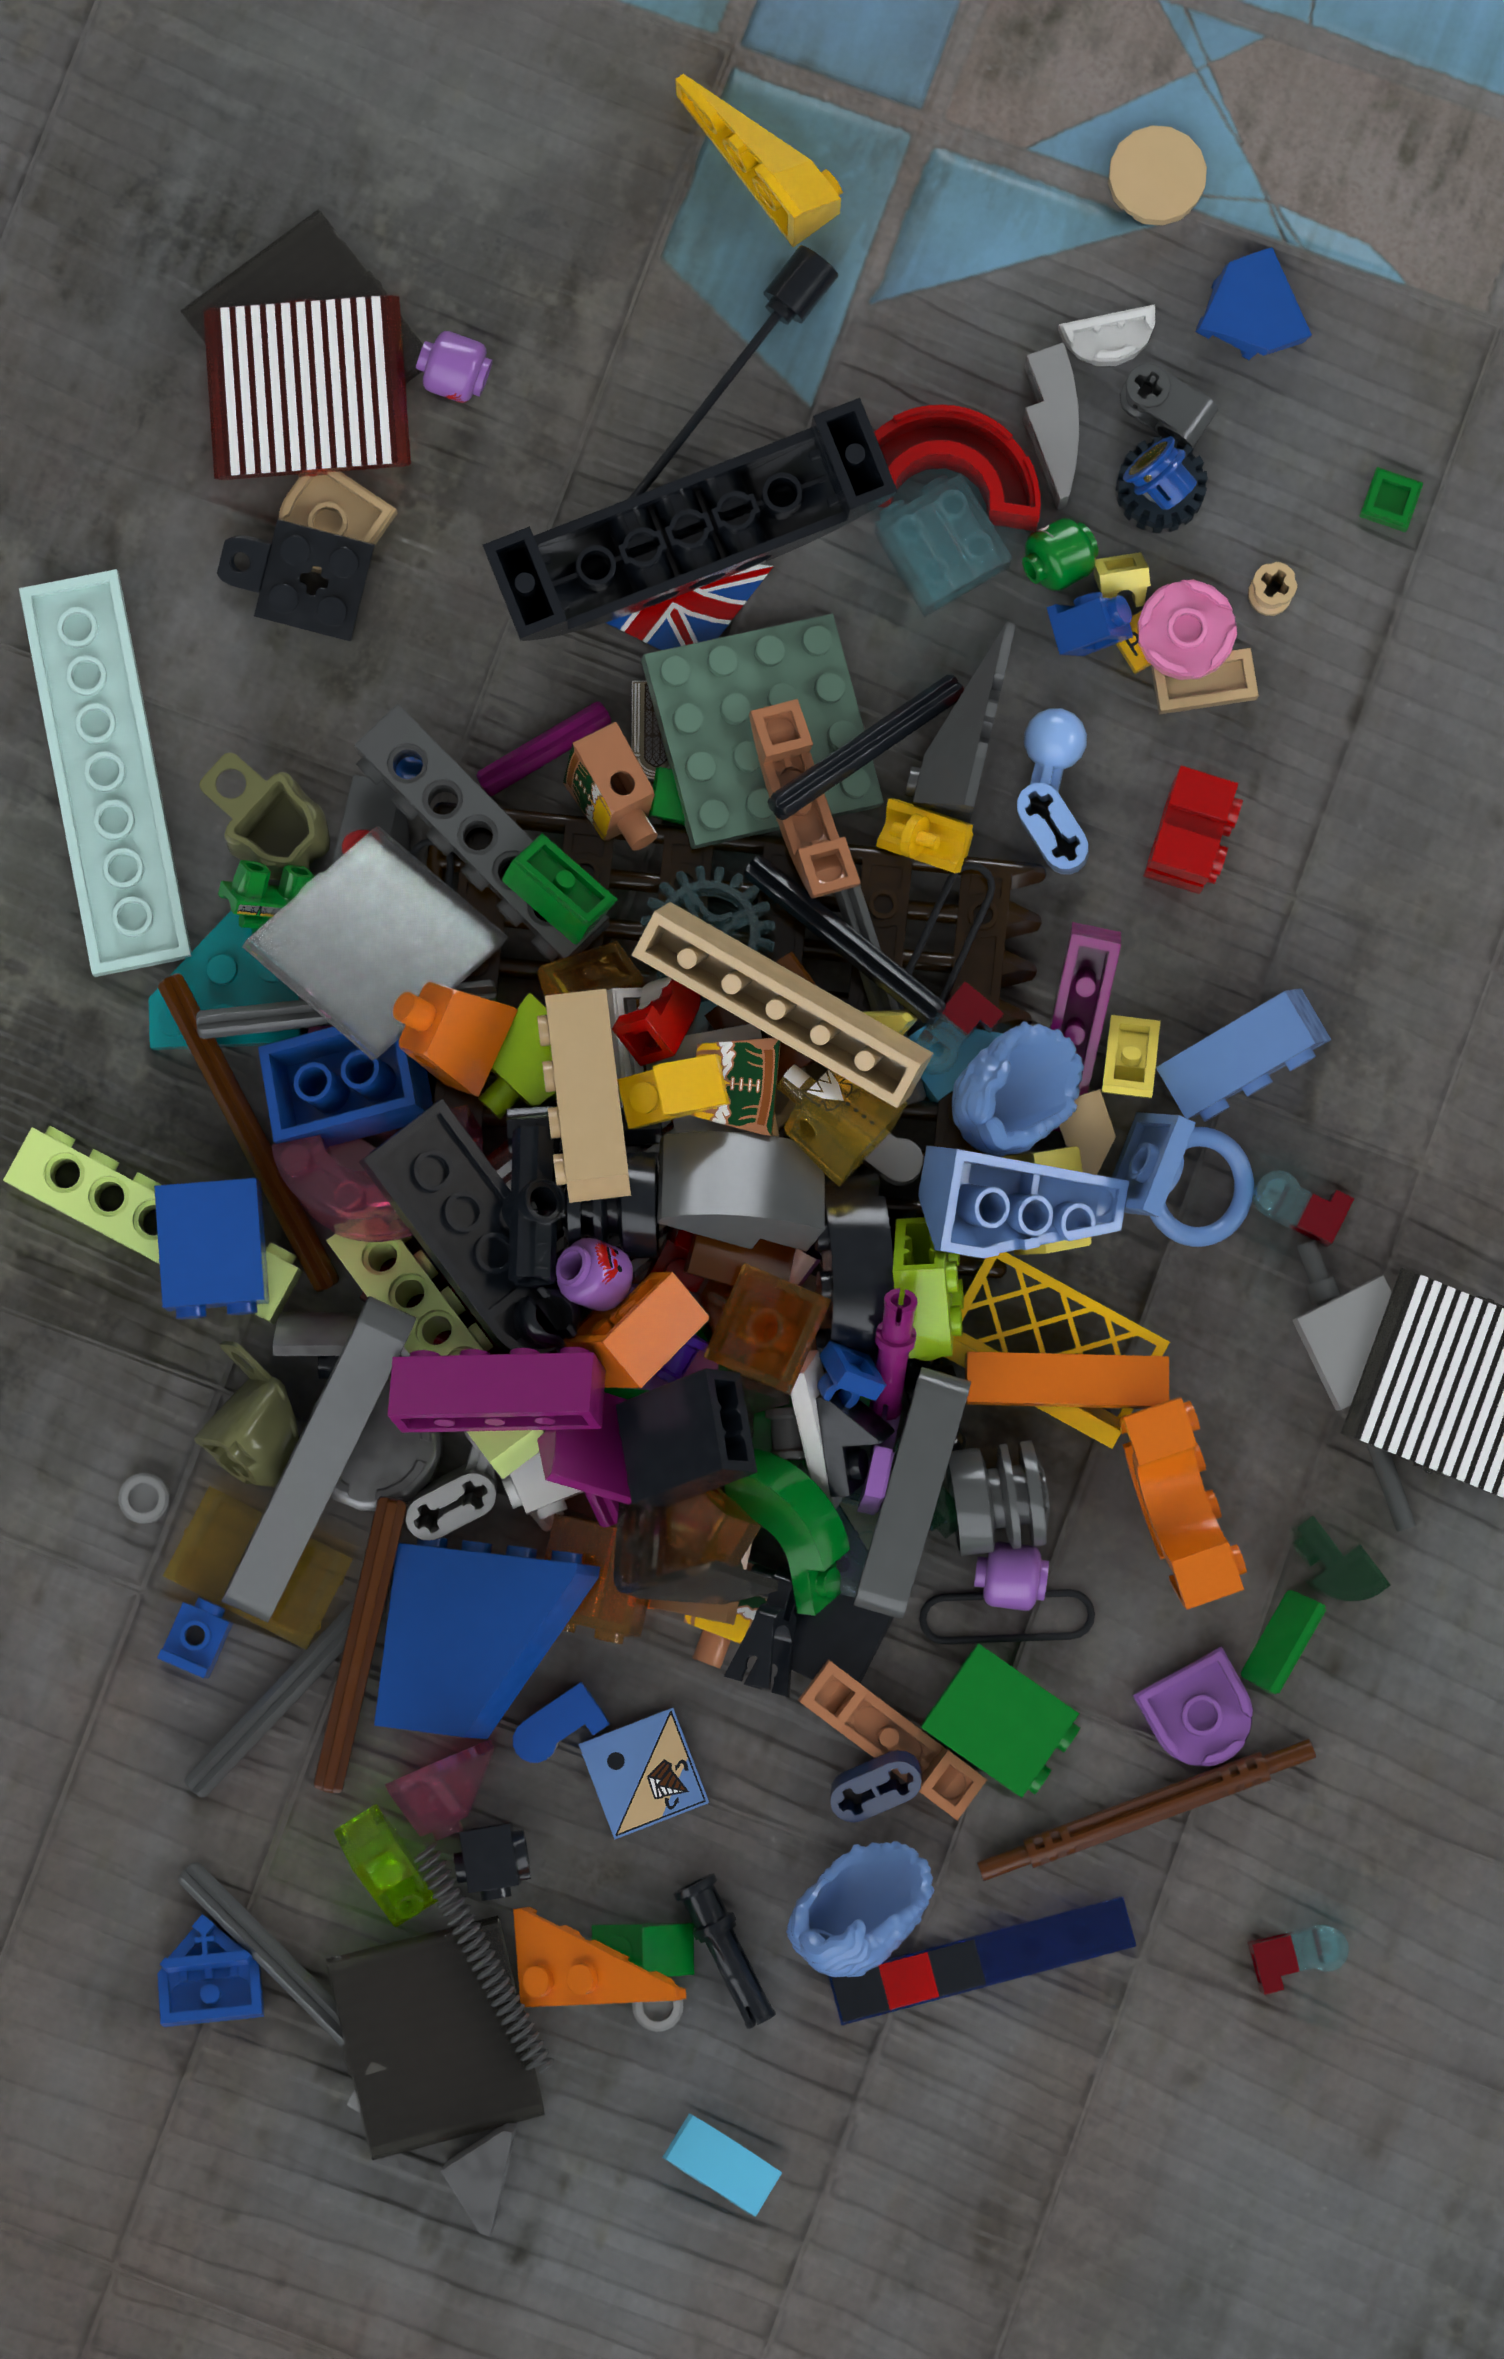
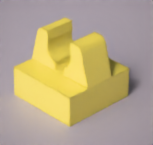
[1093,552,1151,607]

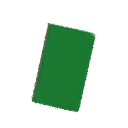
[502,833,618,945]
[1241,1590,1327,1695]

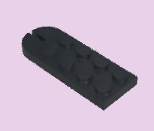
[359,1099,583,1353]

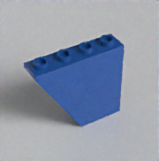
[374,1538,600,1739]

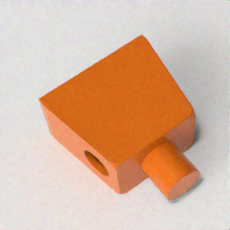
[393,982,518,1097]

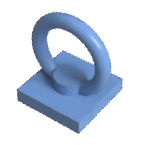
[1111,1112,1254,1247]

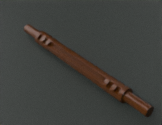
[977,1739,1316,1881]

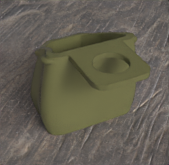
[199,752,330,880]
[194,1341,299,1487]

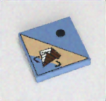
[578,1708,710,1840]

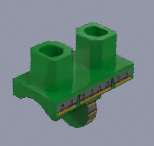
[218,860,321,944]

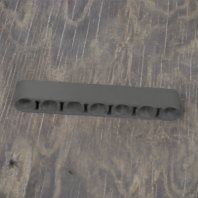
[221,1296,416,1623]

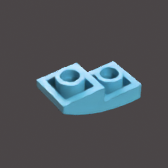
[662,2113,782,2217]

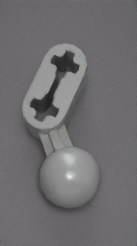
[406,1431,498,1541]

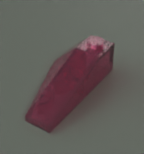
[385,1739,497,1842]

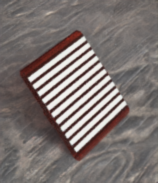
[203,295,411,480]

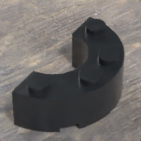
[811,1168,894,1372]

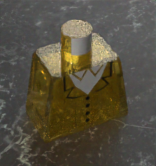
[776,1064,908,1187]

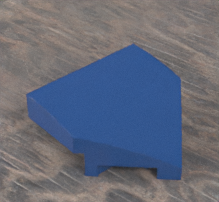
[1195,247,1312,360]
[157,1914,265,2027]

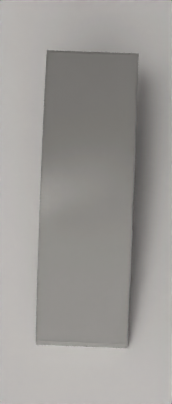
[1023,342,1079,511]

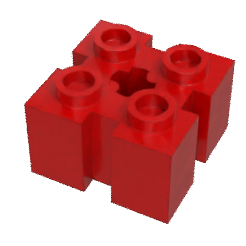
[1143,765,1243,894]

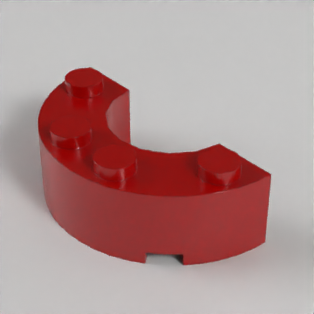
[874,404,1041,531]

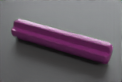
[476,701,612,796]

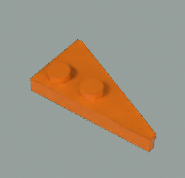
[513,1907,686,2007]

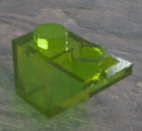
[333,1804,438,1928]

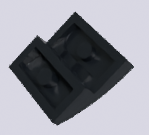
[792,1581,894,1683]

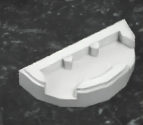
[1058,304,1155,366]

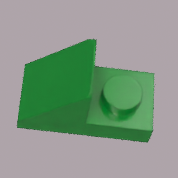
[592,1923,694,1977]

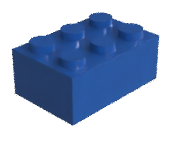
[258,1013,433,1156]

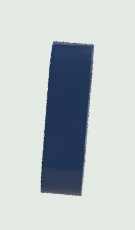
[830,1750,922,1823]

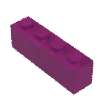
[387,1347,606,1433]

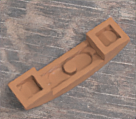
[749,699,861,898]
[797,1660,987,1820]

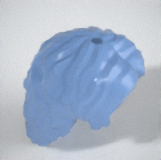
[952,1021,1084,1157]
[786,1841,934,1977]

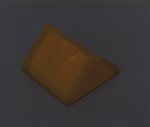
[704,1263,831,1395]

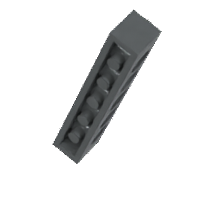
[354,704,610,966]

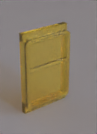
[163,1486,354,1649]

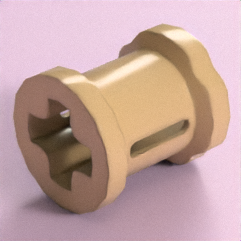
[1248,562,1297,616]

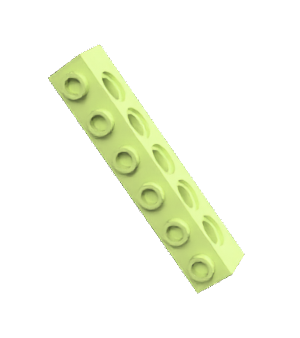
[3,1126,303,1325]
[326,1205,544,1479]

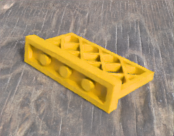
[945,1252,1170,1449]

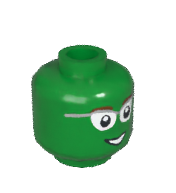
[1022,518,1099,592]

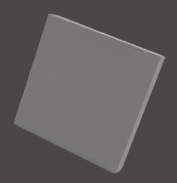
[1292,1275,1422,1411]

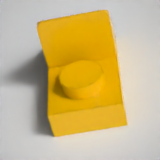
[617,1054,730,1129]

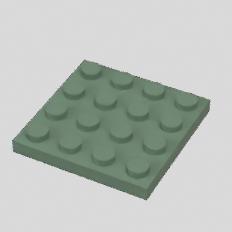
[641,613,884,849]

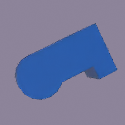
[513,1682,611,1763]

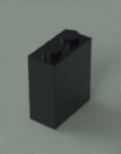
[615,1368,757,1507]

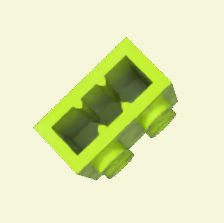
[893,1217,964,1361]

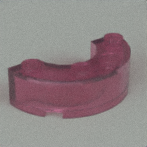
[272,1105,483,1242]

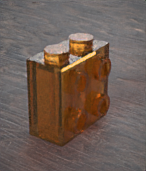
[544,1514,663,1644]

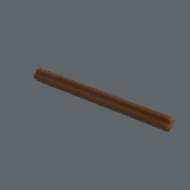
[158,973,339,1292]

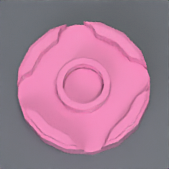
[1137,580,1237,680]

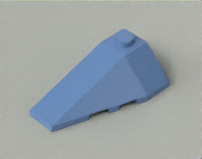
[918,1146,1129,1258]

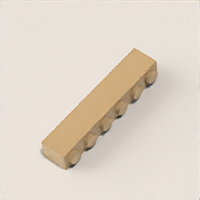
[632,902,934,1108]

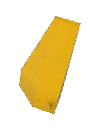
[675,74,843,248]

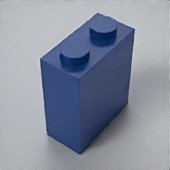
[154,1178,269,1319]

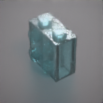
[874,473,1012,617]

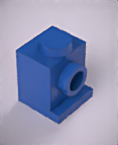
[1046,592,1133,656]
[157,1597,234,1678]

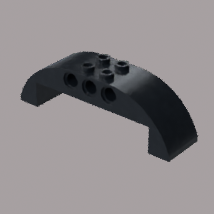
[483,398,897,641]

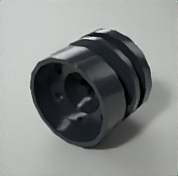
[561,1152,659,1258]

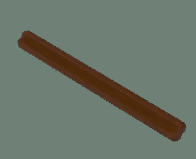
[313,1496,407,1793]

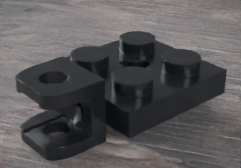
[217,519,375,641]

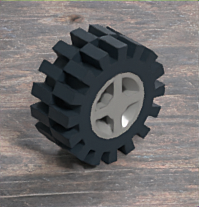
[1115,436,1208,533]

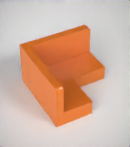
[563,1272,709,1388]

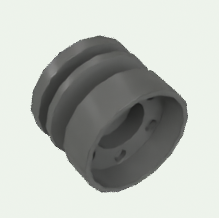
[947,1440,1050,1557]

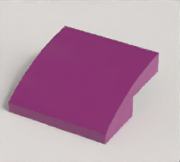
[537,1392,632,1505]

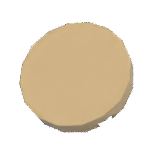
[1108,125,1207,226]

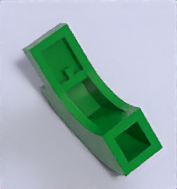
[724,1448,850,1616]

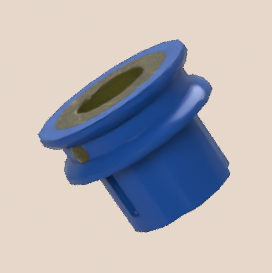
[1123,436,1197,510]

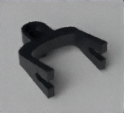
[724,1563,797,1698]

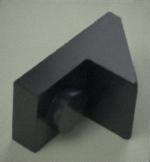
[816,1389,895,1497]

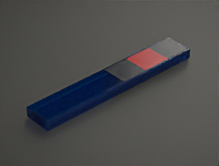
[828,1896,1137,2026]

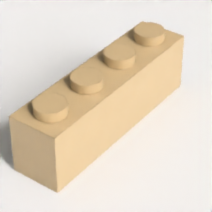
[537,989,631,1203]

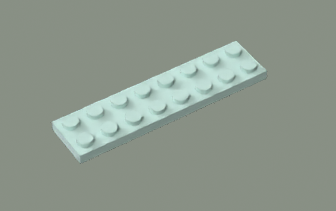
[19,569,191,977]

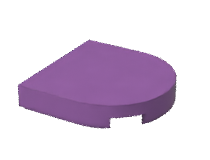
[1132,1646,1253,1766]

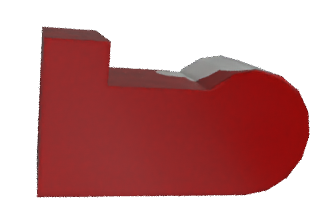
[612,977,701,1066]

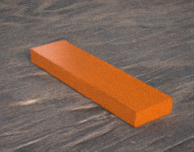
[965,1351,1169,1409]

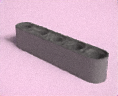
[853,1367,971,1619]

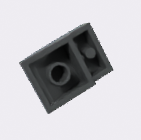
[657,1131,825,1252]

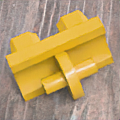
[876,798,973,873]

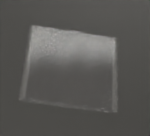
[242,826,508,1060]

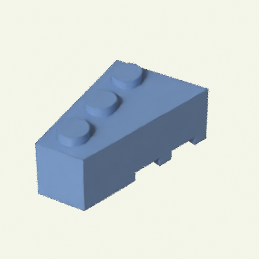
[1156,988,1331,1122]

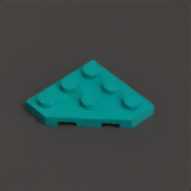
[148,910,301,1050]

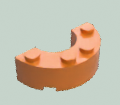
[1119,1397,1247,1610]

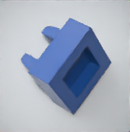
[817,1341,887,1408]

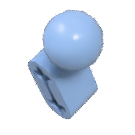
[1017,708,1089,874]

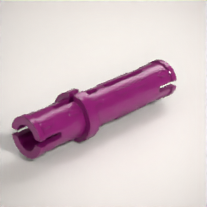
[869,1288,918,1420]

